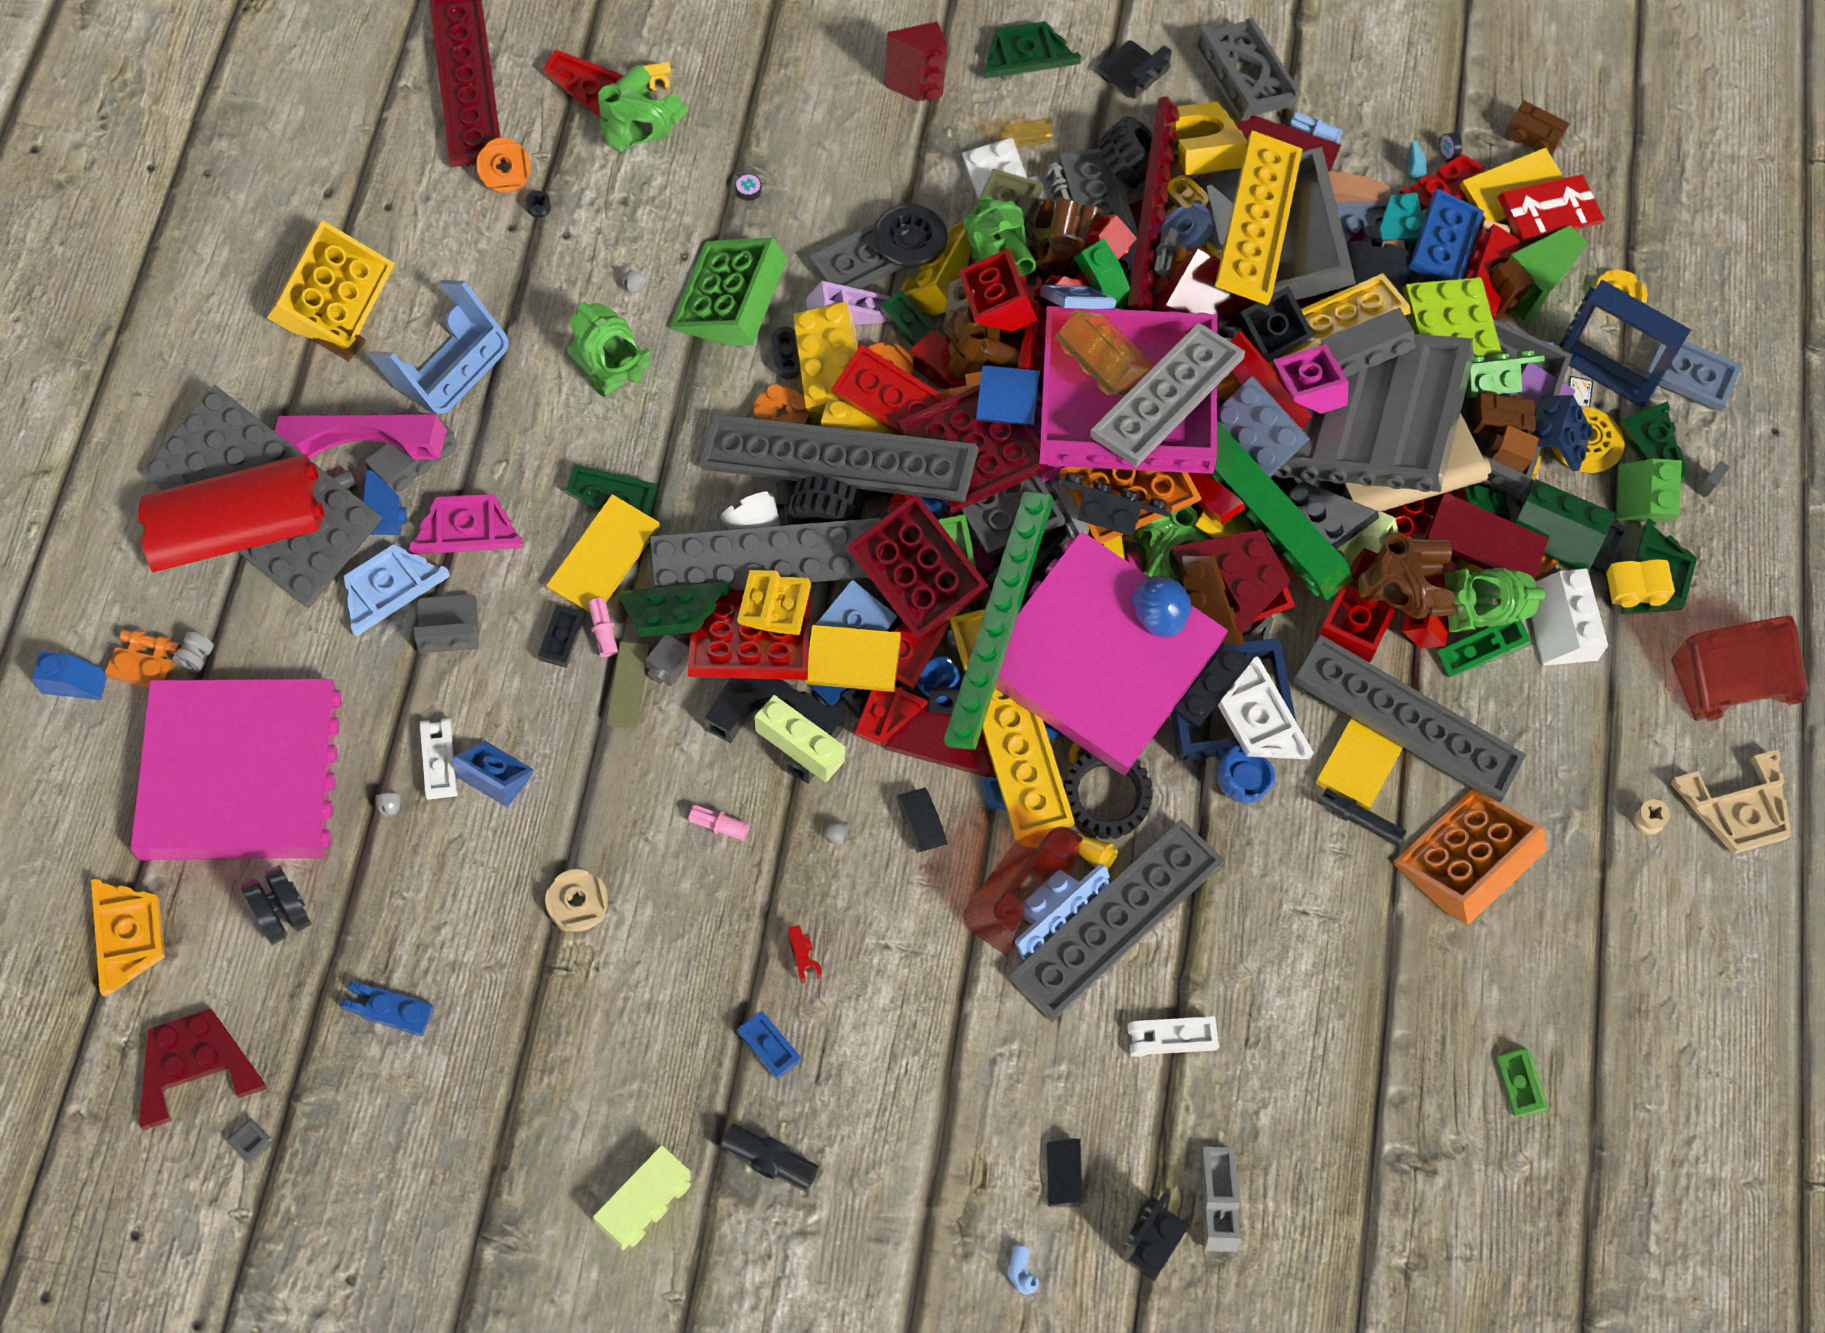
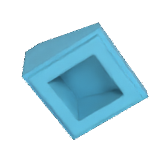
[1406,141,1428,179]

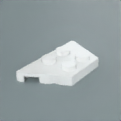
[1218,656,1314,759]

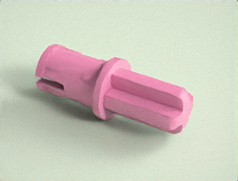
[589,598,618,657]
[688,805,750,841]

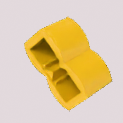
[1606,560,1675,607]

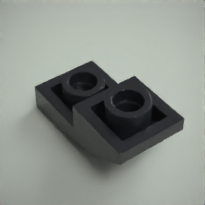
[896,787,948,853]

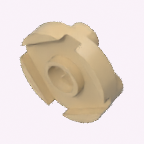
[545,869,608,932]

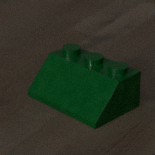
[1515,479,1616,572]

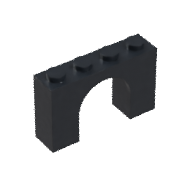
[704,678,844,784]

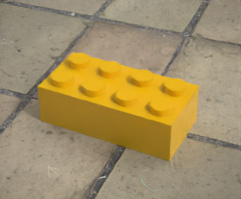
[793,301,858,424]

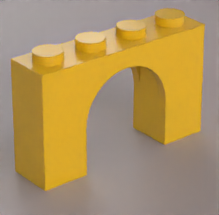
[1174,101,1248,175]

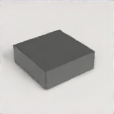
[1697,461,1729,498]
[226,1118,274,1166]

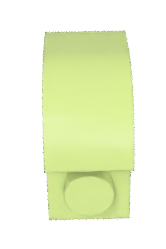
[1336,511,1399,567]

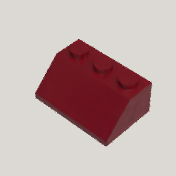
[884,21,948,102]

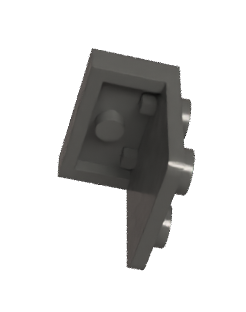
[414,594,479,653]

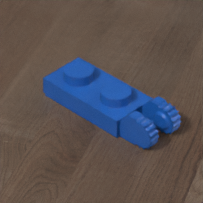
[340,981,434,1037]

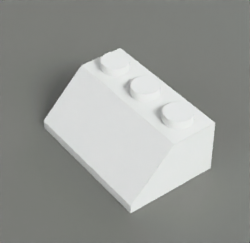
[1530,569,1608,666]

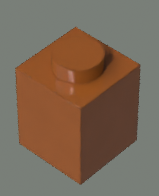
[1490,425,1539,473]

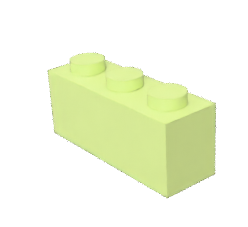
[755,695,845,783]
[593,1145,691,1250]

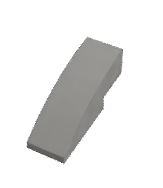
[1202,1146,1241,1252]

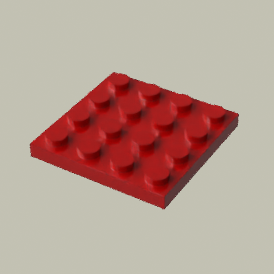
[688,590,811,680]

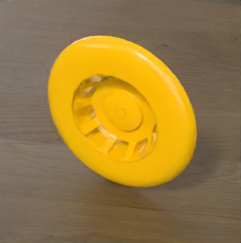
[1550,406,1625,473]

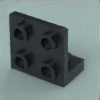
[1122,1192,1190,1281]

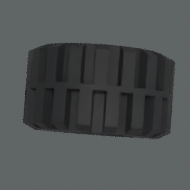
[1098,116,1153,189]
[786,476,864,525]

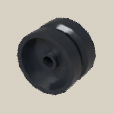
[240,865,312,945]

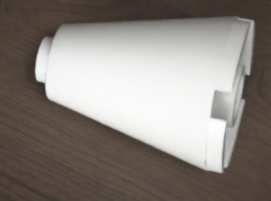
[720,492,781,530]

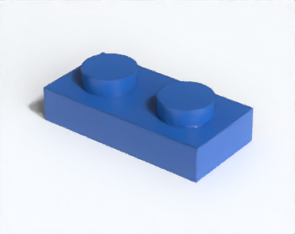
[737,1010,801,1080]

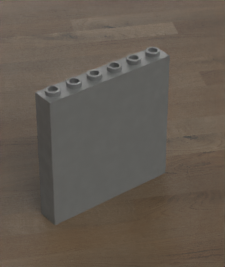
[1164,147,1356,300]

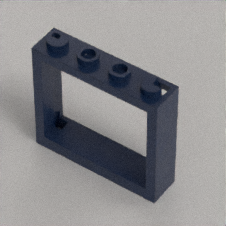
[1559,280,1691,408]
[1170,638,1296,763]

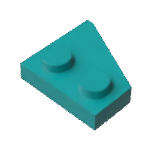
[1380,193,1424,244]

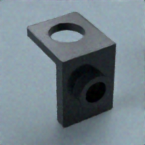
[929,668,965,714]

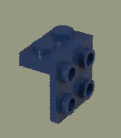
[1531,395,1593,471]

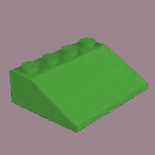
[670,237,788,346]

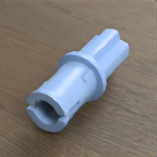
[1291,112,1343,143]

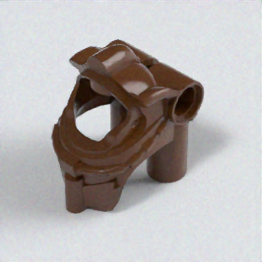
[1029,198,1102,283]
[943,305,1025,378]
[1358,533,1455,619]

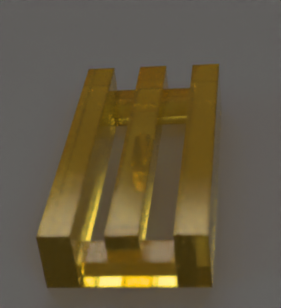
[998,117,1053,148]

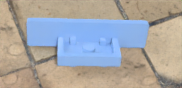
[1015,864,1112,961]

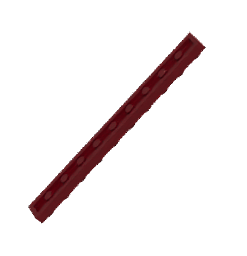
[1128,96,1179,311]

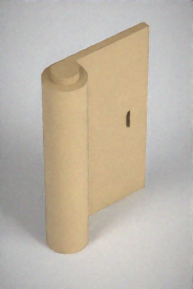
[1344,413,1491,512]

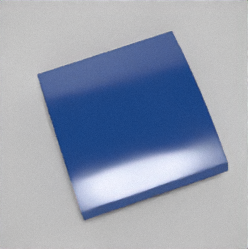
[976,365,1040,426]

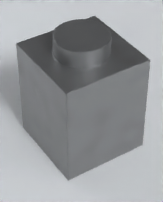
[646,634,690,687]

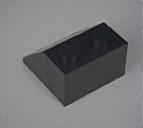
[1231,286,1314,362]

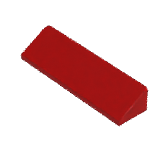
[1230,331,1312,430]

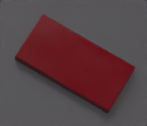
[1237,115,1341,172]
[1425,492,1549,579]
[885,701,996,777]

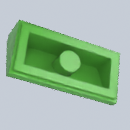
[1496,1047,1550,1117]

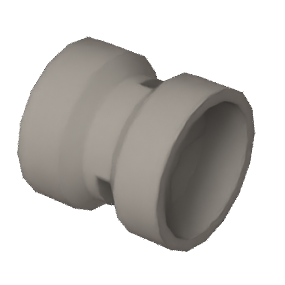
[173,632,214,673]

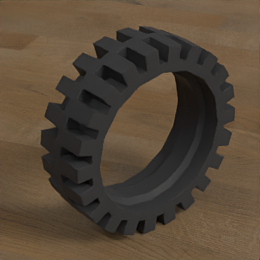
[1063,752,1153,840]

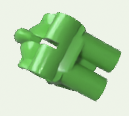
[598,65,689,154]
[964,194,1036,276]
[567,302,651,397]
[1134,506,1211,581]
[1444,568,1546,632]

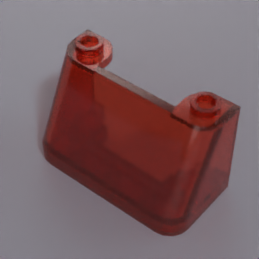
[1671,615,1809,722]
[963,826,1083,956]

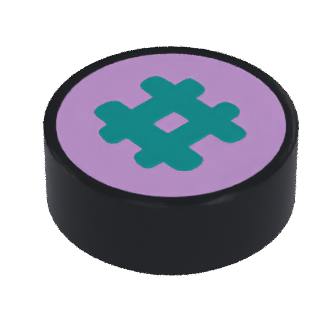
[1440,132,1463,160]
[735,174,762,201]

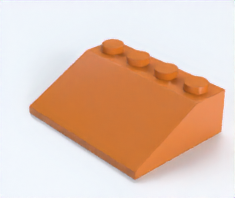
[1058,467,1202,544]
[1394,788,1547,925]

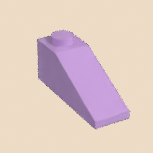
[806,281,891,325]

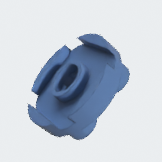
[1162,203,1216,252]

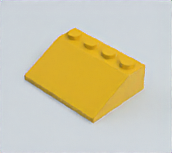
[267,220,395,350]

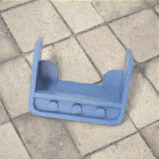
[368,280,509,414]

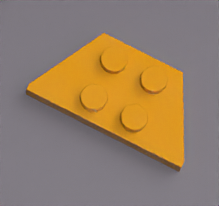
[91,879,165,996]

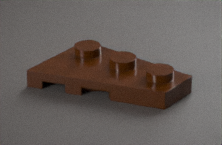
[1182,554,1245,645]

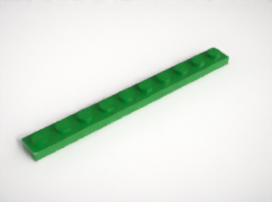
[944,492,1053,750]

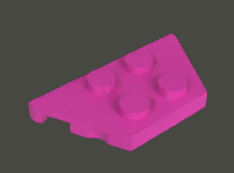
[409,494,523,554]

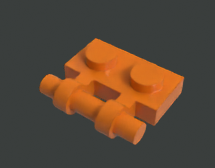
[105,629,181,688]

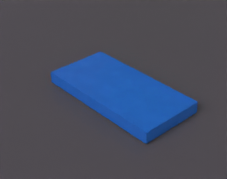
[1408,188,1484,282]

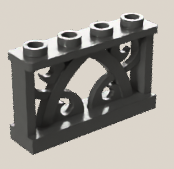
[1193,18,1300,121]

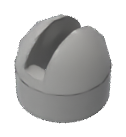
[623,269,647,293]
[376,793,401,817]
[826,821,849,846]

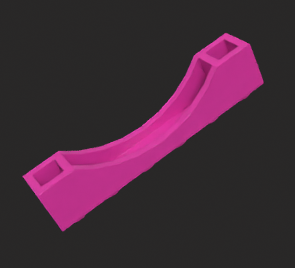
[274,413,447,460]

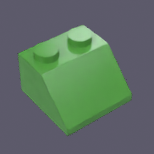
[1616,459,1682,523]

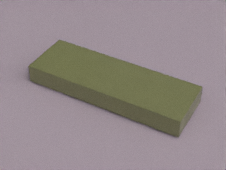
[607,642,650,729]

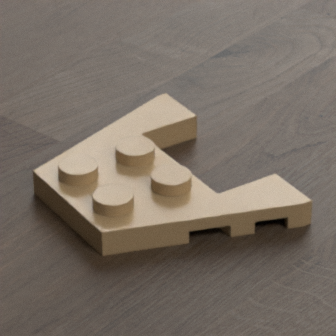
[1671,749,1791,854]

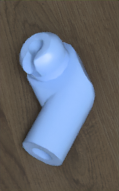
[1007,1245,1039,1294]

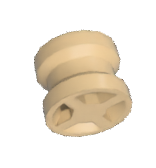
[1634,799,1670,835]

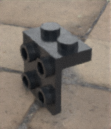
[1098,40,1172,99]

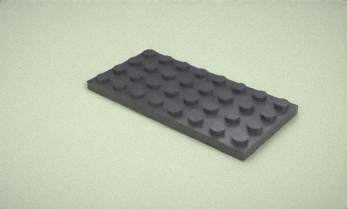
[141,385,383,608]

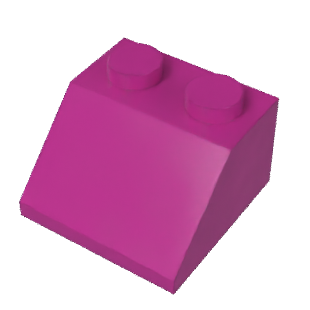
[1273,344,1349,413]

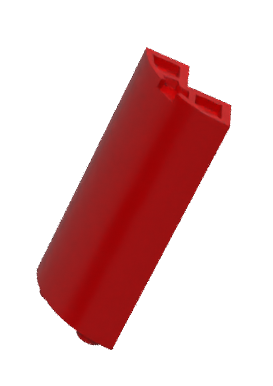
[138,454,325,573]

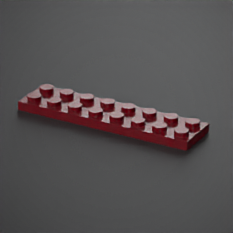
[429,0,504,167]

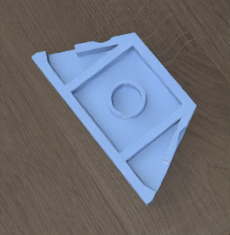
[344,544,450,637]

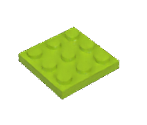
[1402,278,1502,359]

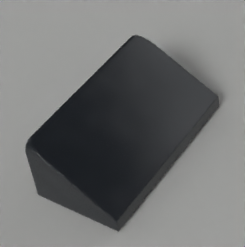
[1046,1138,1083,1207]

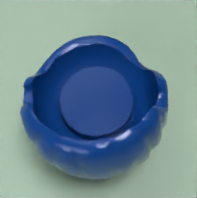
[1131,576,1192,638]
[1217,746,1275,804]

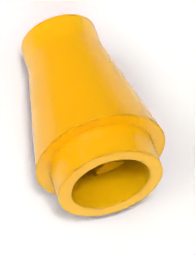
[1070,833,1118,871]

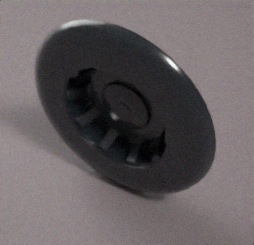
[872,204,948,267]

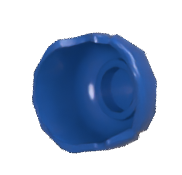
[916,656,962,703]

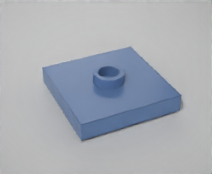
[1040,285,1116,309]
[815,580,898,631]

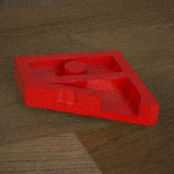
[853,687,928,746]

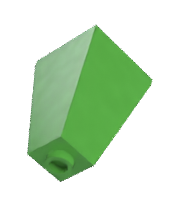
[1507,226,1588,328]

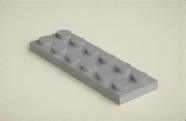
[1090,323,1245,467]

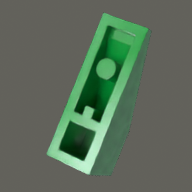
[1073,238,1130,310]
[1437,620,1533,678]

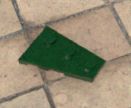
[1618,401,1688,483]
[566,464,657,516]

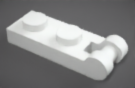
[420,717,458,800]
[1127,1016,1219,1057]

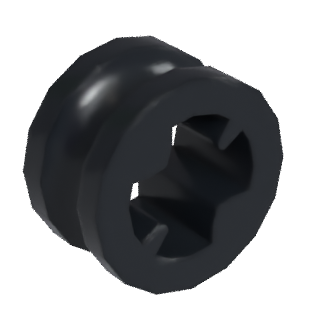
[526,190,551,218]

